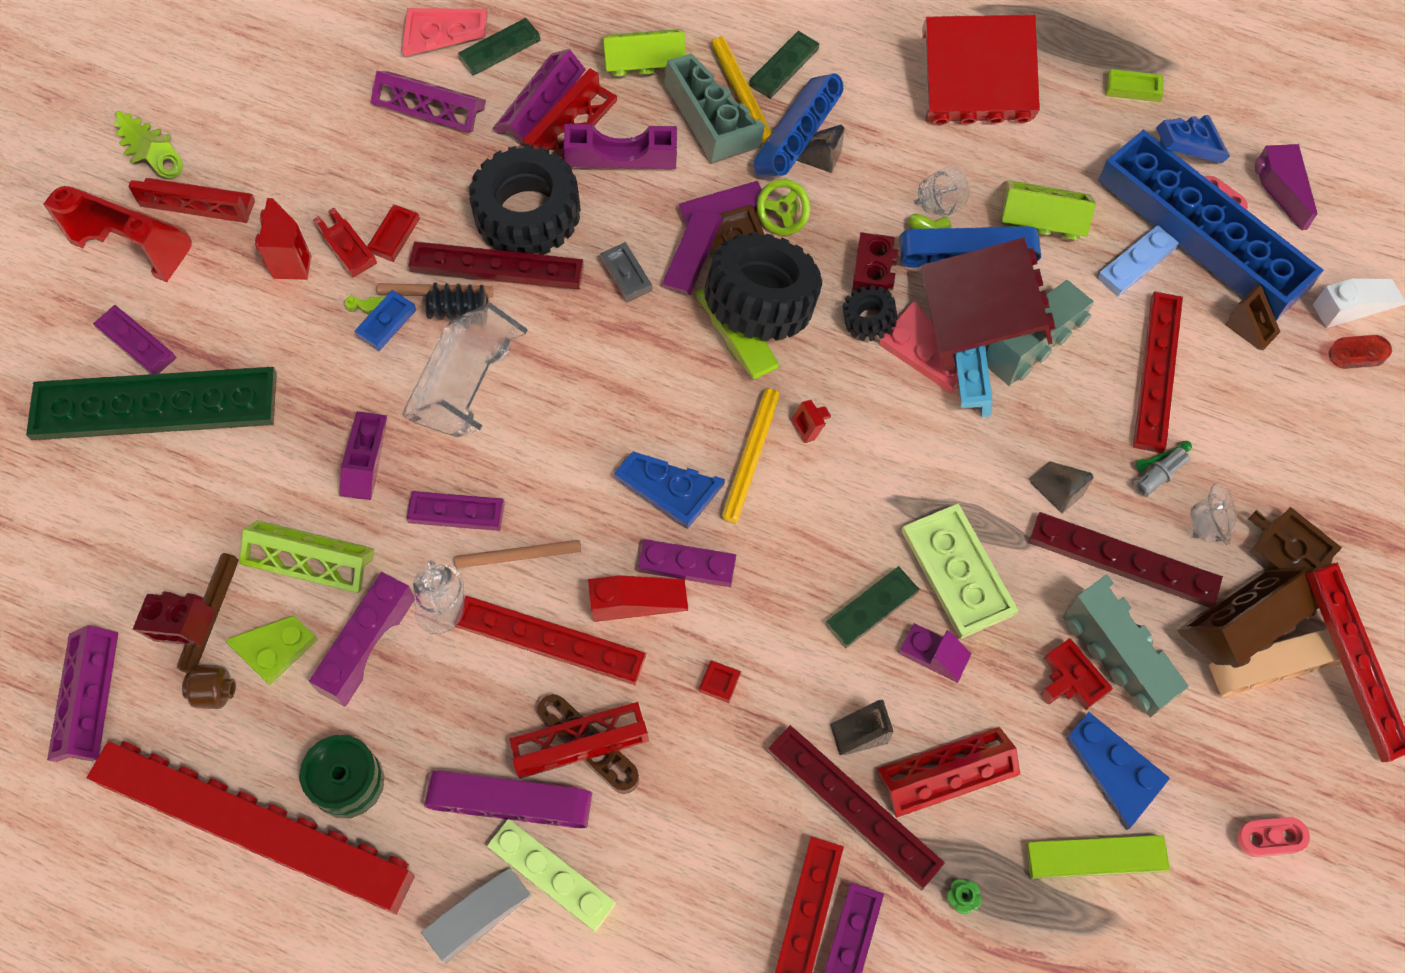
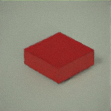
[699,660,741,703]

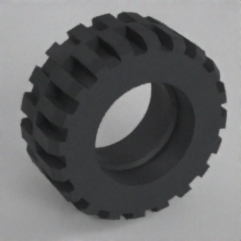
[469,145,581,255]
[704,232,822,341]

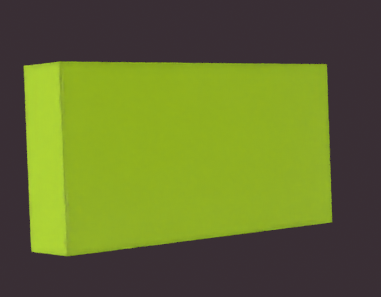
[1106,69,1163,102]

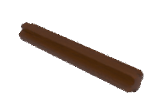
[177,553,239,673]

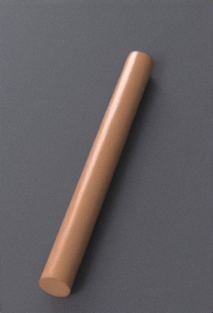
[377,283,494,297]
[455,540,581,569]

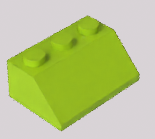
[603,29,686,76]
[1001,180,1096,240]

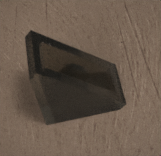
[797,124,845,173]
[1029,461,1094,514]
[830,700,894,755]

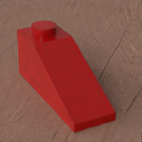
[588,575,688,622]

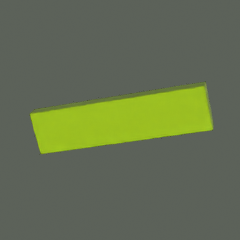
[1026,835,1170,879]

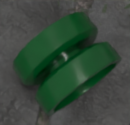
[299,735,385,819]

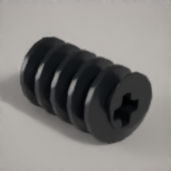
[425,283,489,322]

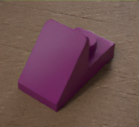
[899,623,972,683]

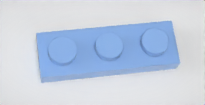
[1097,225,1179,297]

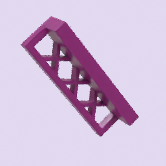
[493,49,586,146]
[371,71,486,132]
[47,625,118,762]

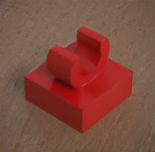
[791,400,831,443]

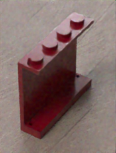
[921,237,1056,371]

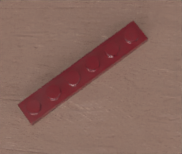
[408,241,584,290]
[1028,512,1223,608]
[768,725,945,891]

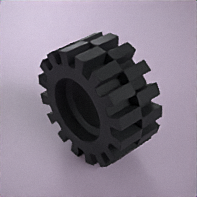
[842,285,898,341]

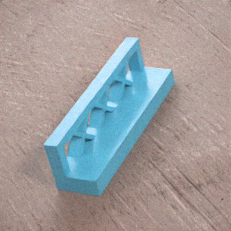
[954,345,993,417]

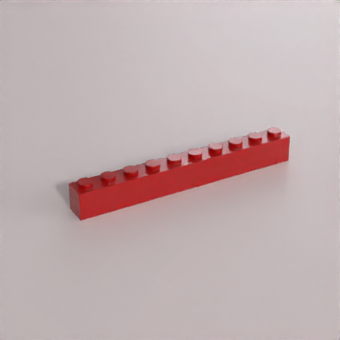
[86,741,415,915]

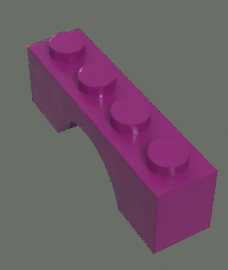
[564,124,677,169]
[309,571,416,707]

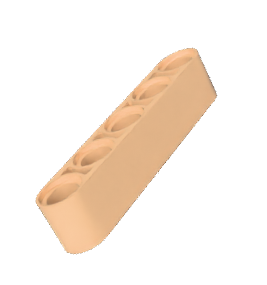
[1208,629,1342,697]

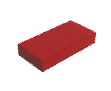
[367,204,420,262]

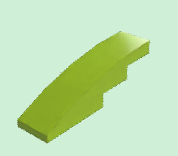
[696,288,780,380]

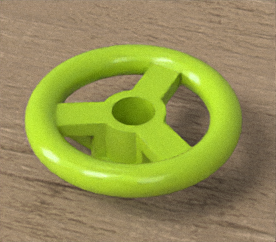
[757,179,811,236]

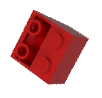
[255,198,312,280]

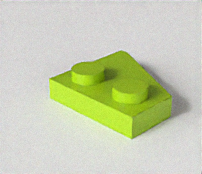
[226,615,318,686]

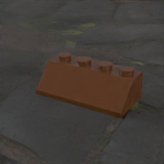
[1177,567,1319,668]

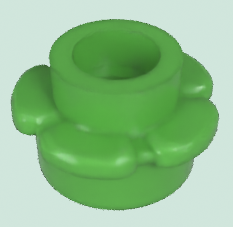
[947,879,982,914]

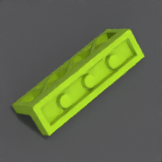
[239,520,374,593]

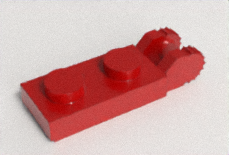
[313,208,377,277]

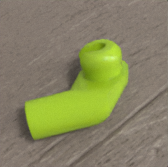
[908,213,951,229]

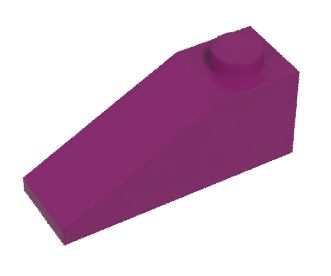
[1255,144,1318,230]
[340,411,387,500]

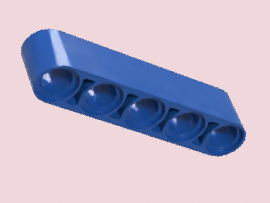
[753,73,844,178]
[899,226,1041,268]

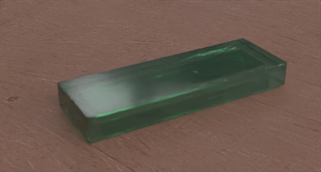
[458,18,541,76]
[749,30,819,99]
[825,566,920,649]

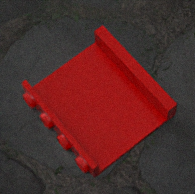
[922,15,1040,125]

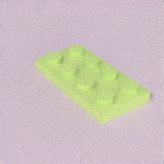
[902,503,1019,640]

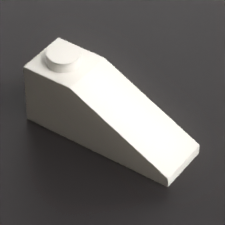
[1313,278,1405,329]

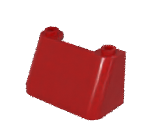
[43,186,192,282]

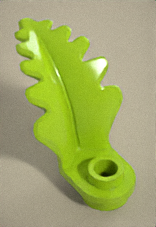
[114,111,183,178]

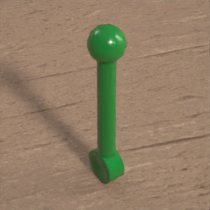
[1135,440,1192,472]

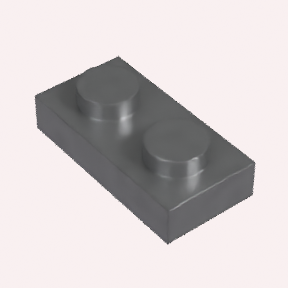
[600,242,652,302]

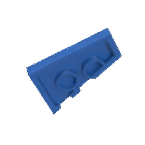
[1156,115,1230,163]
[614,451,725,529]
[1066,712,1170,830]

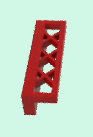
[522,68,617,160]
[128,178,255,223]
[509,702,649,779]
[877,727,1021,818]

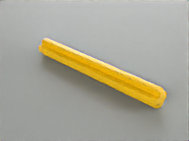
[712,36,772,144]
[722,388,780,524]

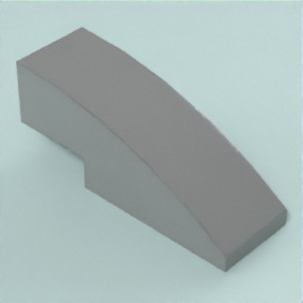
[421,868,532,964]

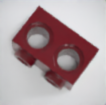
[851,232,899,296]
[132,591,216,646]

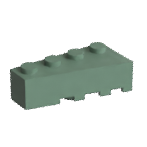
[664,53,765,163]
[986,280,1094,386]
[1063,574,1189,718]

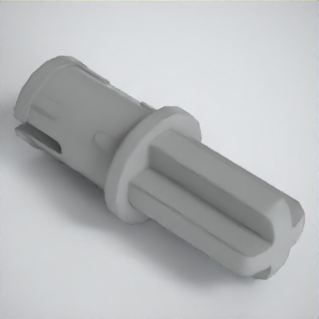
[1133,448,1190,497]

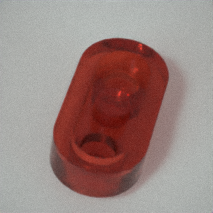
[1328,335,1392,369]

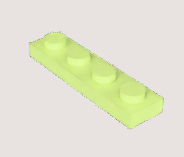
[487,819,616,932]

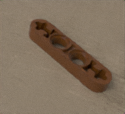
[538,694,639,794]

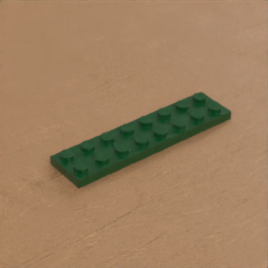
[26,366,277,440]

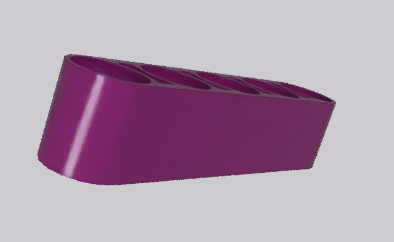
[423,771,593,829]

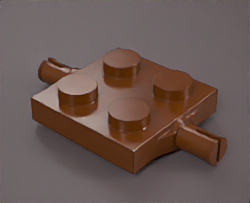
[1248,507,1342,570]

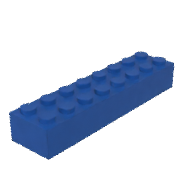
[1098,129,1324,321]

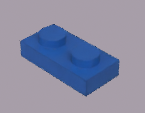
[354,290,417,351]

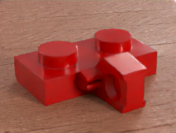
[1040,638,1113,710]

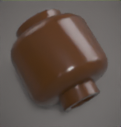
[182,666,236,709]

